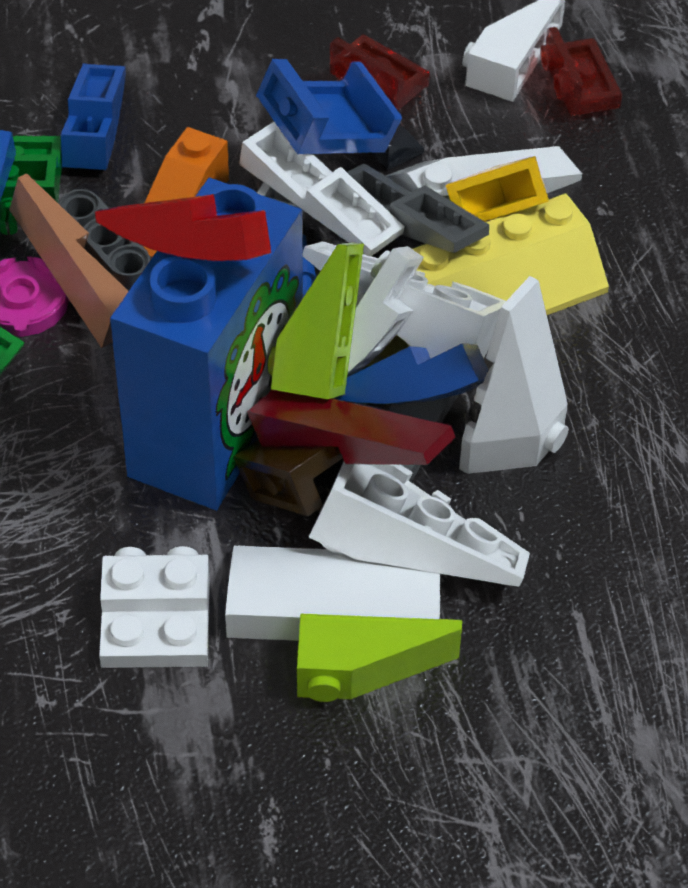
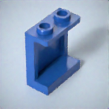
[256,59,402,154]

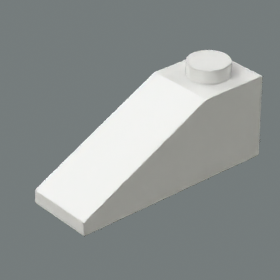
[462,0,565,102]

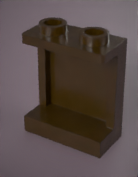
[233,400,383,516]

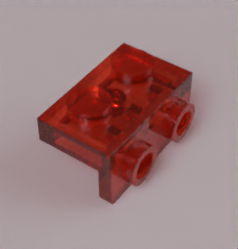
[540,27,622,116]
[330,34,430,110]

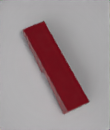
[247,390,455,465]

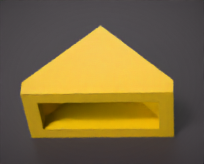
[446,156,549,222]

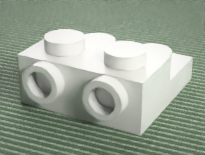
[99,546,210,668]

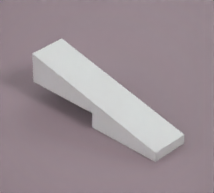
[239,122,405,256]

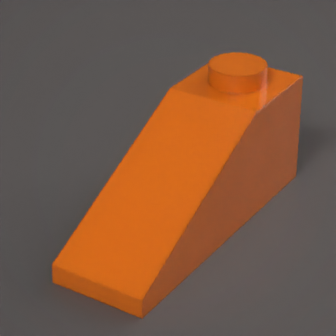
[143,127,229,260]

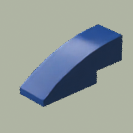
[61,64,126,170]
[332,343,489,404]

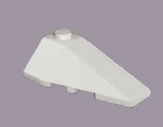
[309,462,530,587]

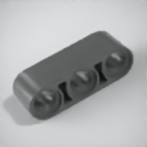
[59,189,150,291]

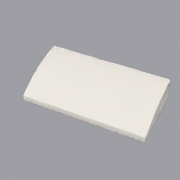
[225,546,440,641]

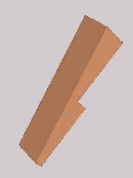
[9,173,129,348]

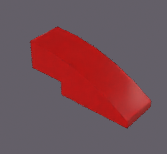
[95,194,271,261]

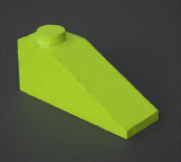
[268,242,364,399]
[297,613,462,702]

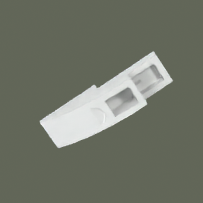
[347,246,424,377]

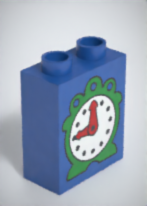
[110,178,303,511]

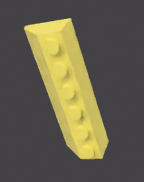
[362,193,609,370]

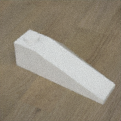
[386,146,582,200]
[302,241,506,358]
[459,276,569,474]

